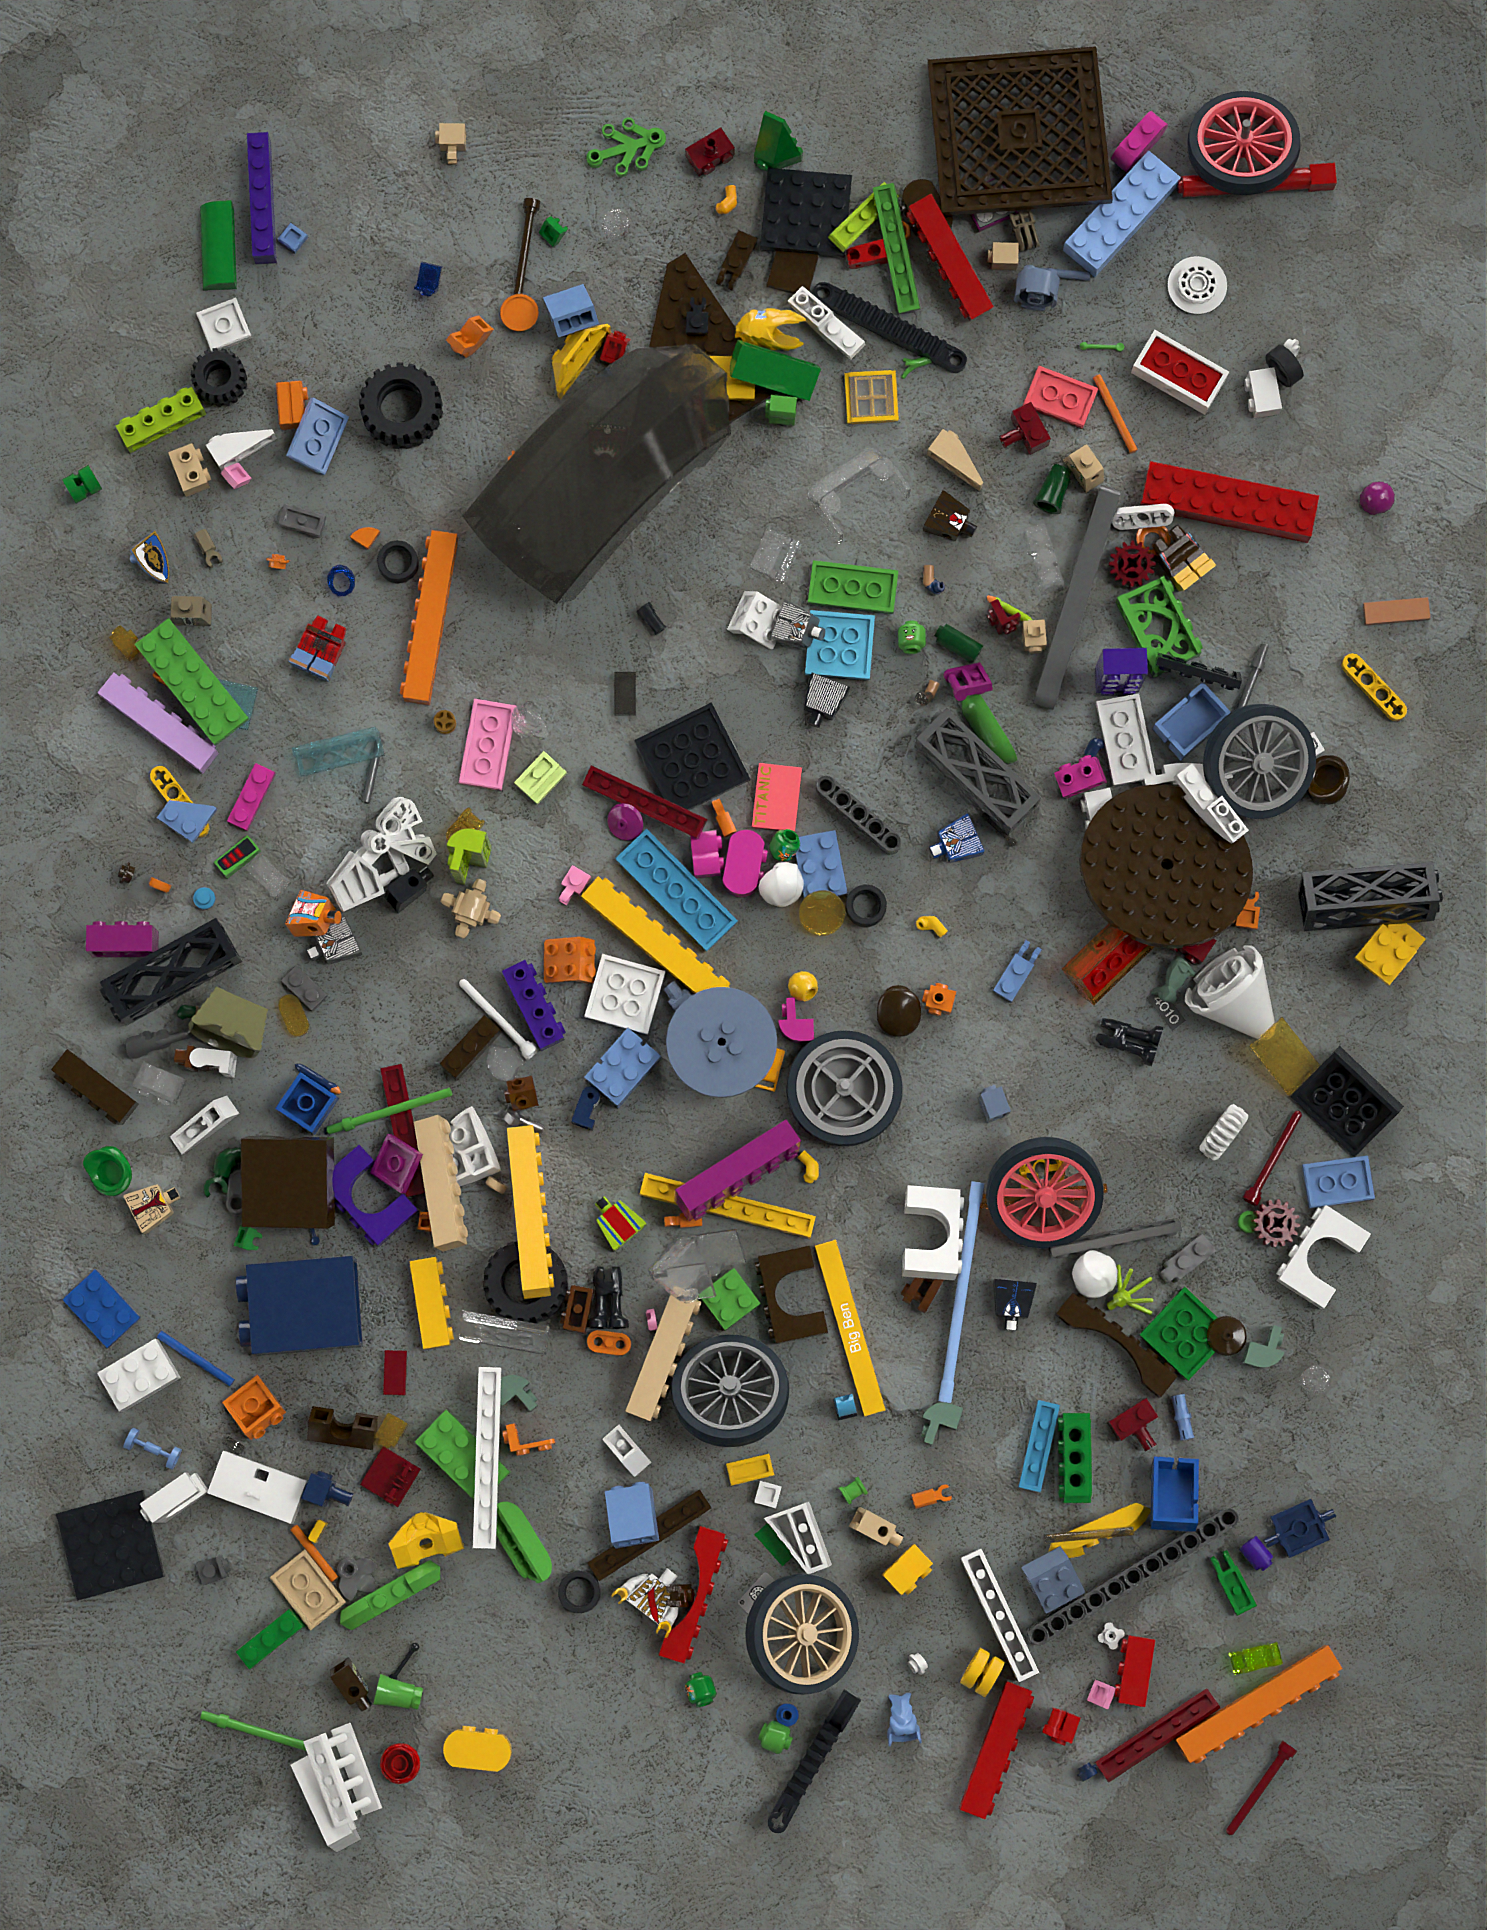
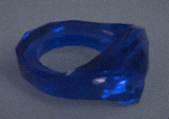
[327,564,355,596]

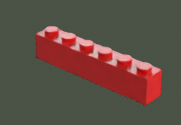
[906,194,994,321]
[959,1681,1034,1819]

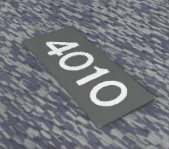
[1147,994,1186,1031]

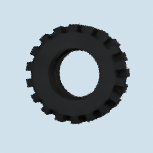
[191,348,247,407]

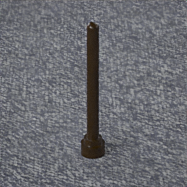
[514,198,541,295]

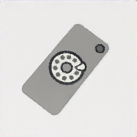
[738,1572,775,1614]

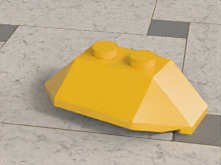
[552,324,611,399]

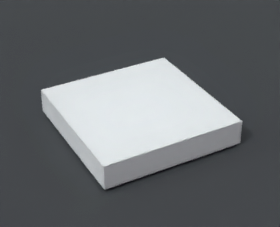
[196,298,252,352]

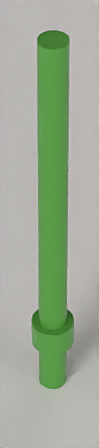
[327,1088,452,1135]
[200,1710,307,1751]

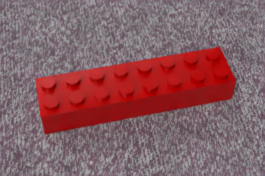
[1140,461,1319,543]

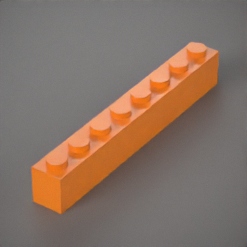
[400,530,459,705]
[1174,1645,1343,1764]

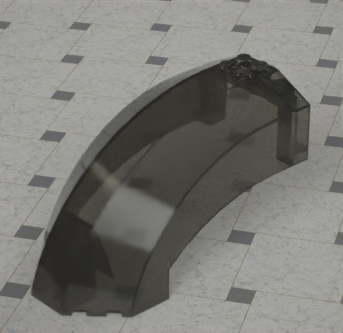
[462,344,731,604]

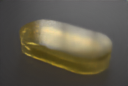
[278,994,309,1037]

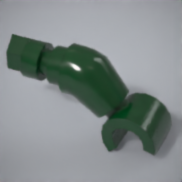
[203,1144,241,1198]

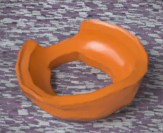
[1136,526,1171,555]

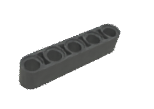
[816,775,901,855]

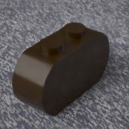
[900,179,953,243]

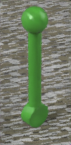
[1080,342,1124,352]

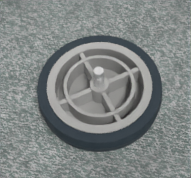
[786,1031,903,1146]

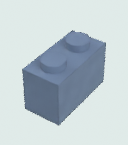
[978,1085,1011,1123]

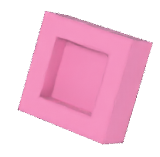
[221,463,252,489]
[1087,1679,1116,1709]

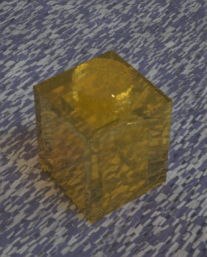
[375,1413,409,1449]

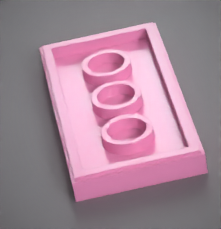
[459,699,517,791]

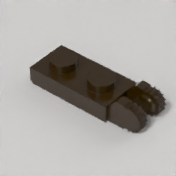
[716,230,758,291]
[666,1584,694,1607]

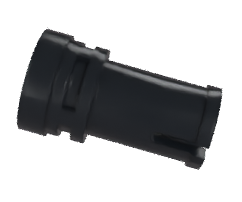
[636,602,666,635]

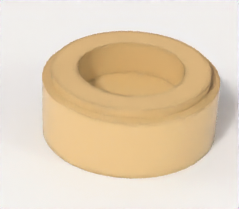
[485,1176,508,1194]

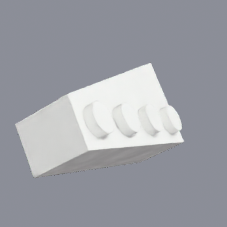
[291,1756,361,1852]

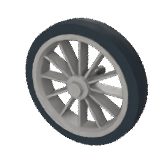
[1203,704,1316,819]

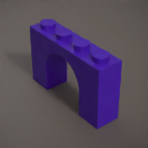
[332,1144,419,1247]

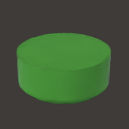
[1238,1211,1257,1233]

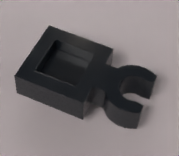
[686,297,708,336]

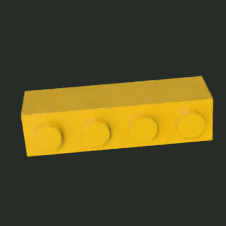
[409,1257,454,1350]

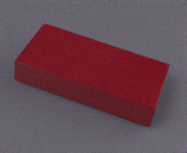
[383,1350,407,1395]

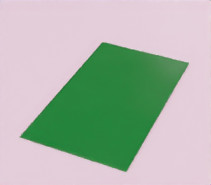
[754,1523,793,1566]

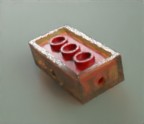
[1062,923,1154,1005]

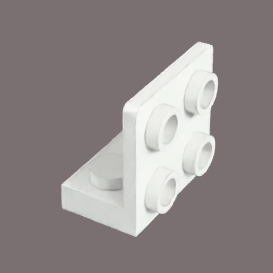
[727,591,782,649]

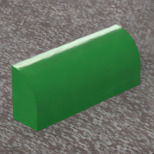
[200,200,237,291]
[730,340,821,401]

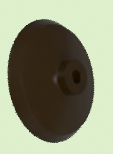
[1207,1316,1247,1356]

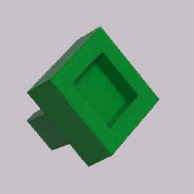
[539,216,568,247]
[233,1225,262,1251]

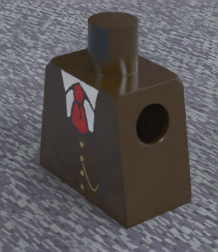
[923,490,978,541]

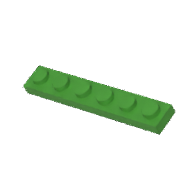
[873,183,921,314]

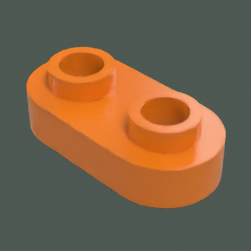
[587,1330,631,1356]

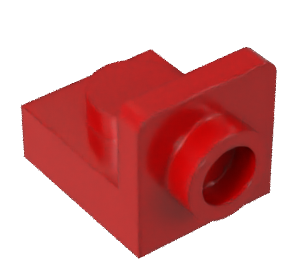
[600,331,631,366]

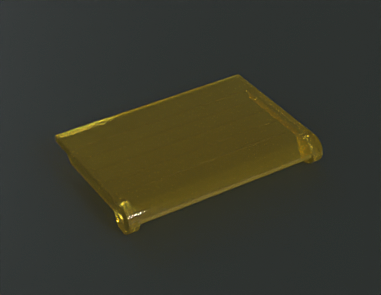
[1249,1017,1320,1095]

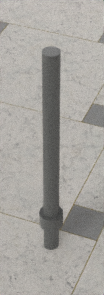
[1223,643,1269,766]

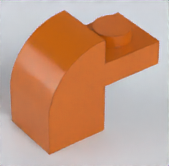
[446,315,494,358]

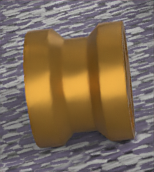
[434,710,456,734]

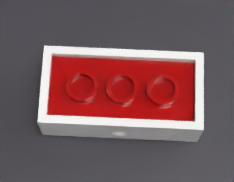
[1131,330,1229,415]

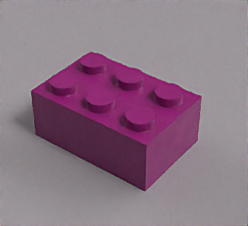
[86,921,159,957]

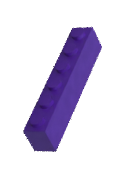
[247,132,277,264]

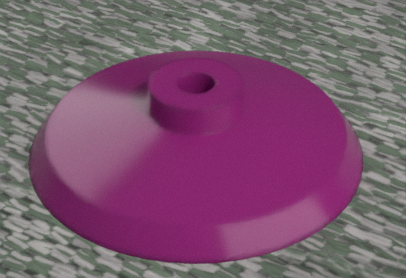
[607,803,643,841]

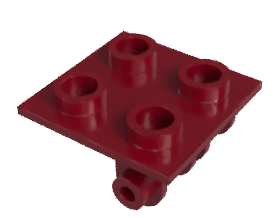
[360,1446,421,1507]

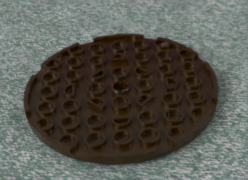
[1079,784,1253,949]

